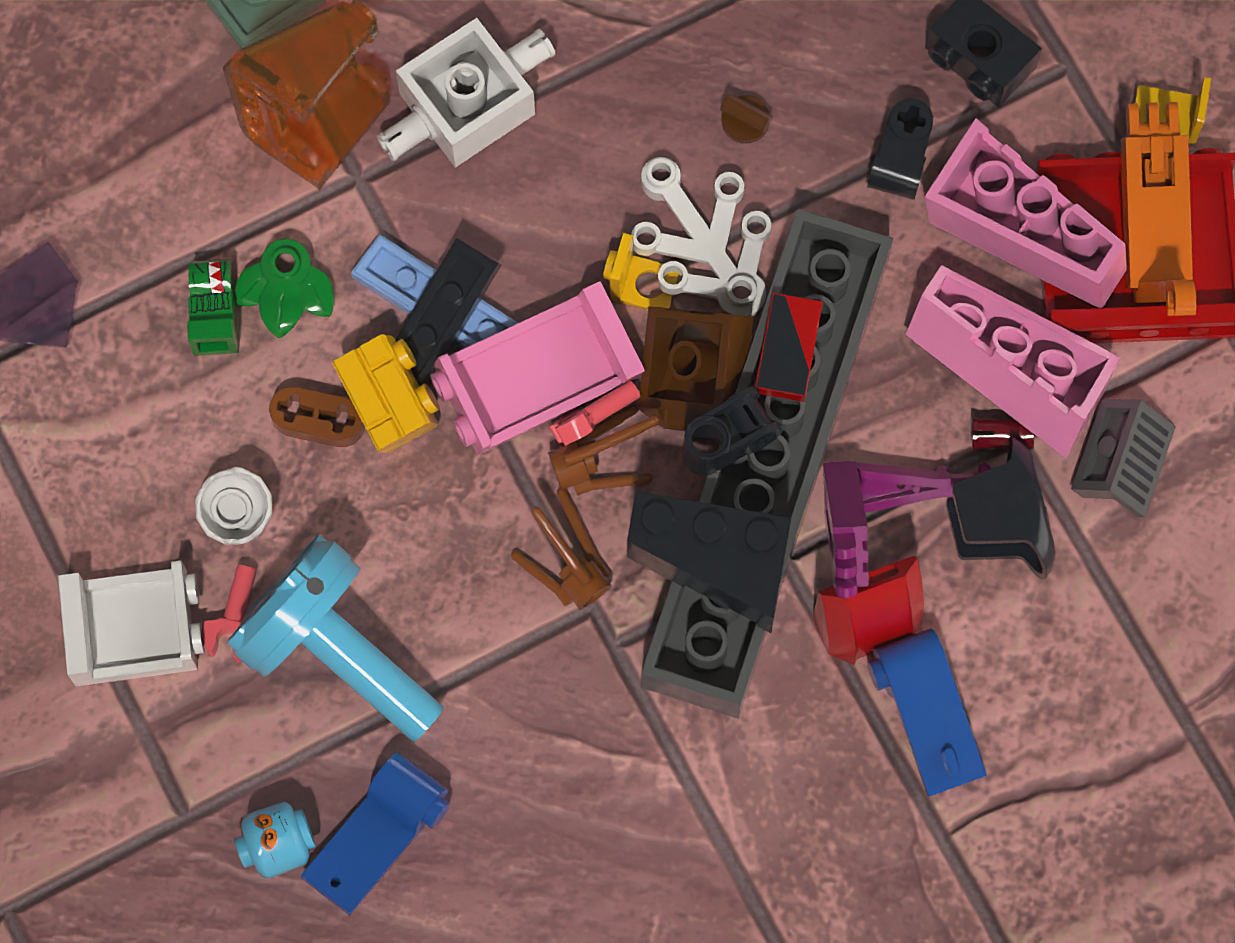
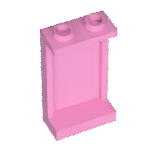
[431,281,645,456]

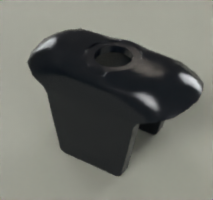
[946,437,1056,580]

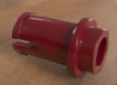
[973,417,1034,450]

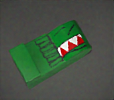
[187,259,239,356]

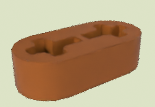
[269,387,364,447]

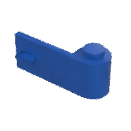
[867,628,987,797]
[301,752,450,916]

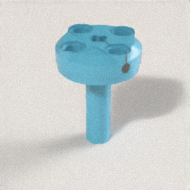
[226,534,444,742]

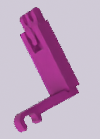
[823,461,991,598]

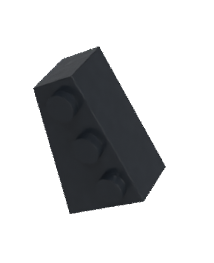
[627,491,791,633]

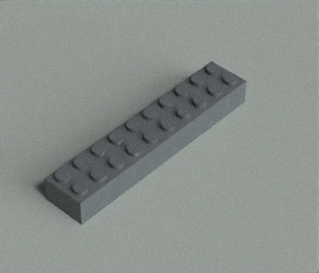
[641,209,893,719]

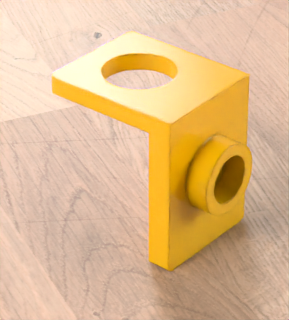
[1135,77,1211,145]
[603,233,680,310]

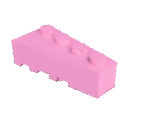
[924,118,1127,308]
[905,265,1121,458]

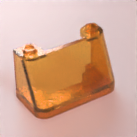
[223,1,391,190]

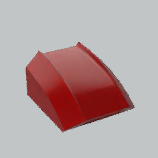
[813,555,924,665]

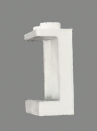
[58,560,205,686]

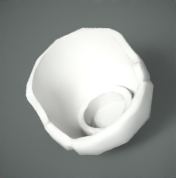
[195,467,272,545]

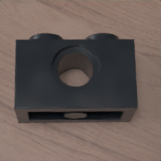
[925,0,1042,108]

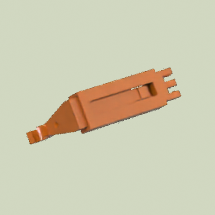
[1121,102,1196,316]

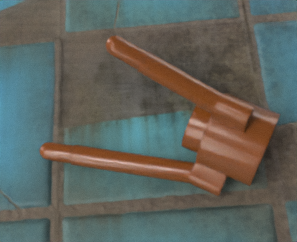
[548,405,660,496]
[511,488,611,610]

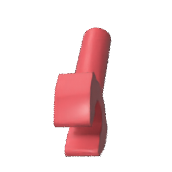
[549,380,641,446]
[202,565,256,663]

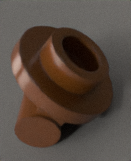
[720,93,772,143]

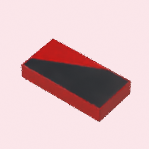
[755,293,823,402]

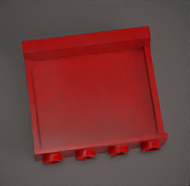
[1035,148,1235,343]

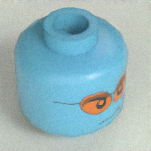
[234,802,316,878]

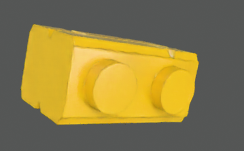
[332,334,440,453]

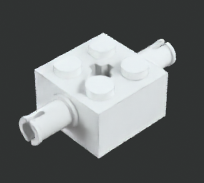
[376,18,555,167]

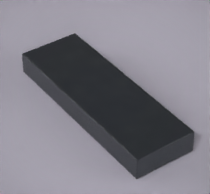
[395,238,502,387]

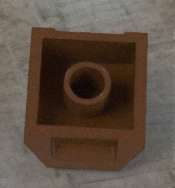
[638,306,754,431]

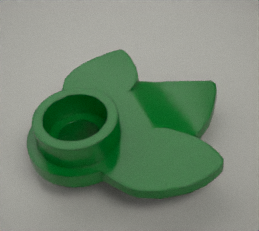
[235,239,334,338]

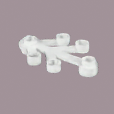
[631,157,771,316]

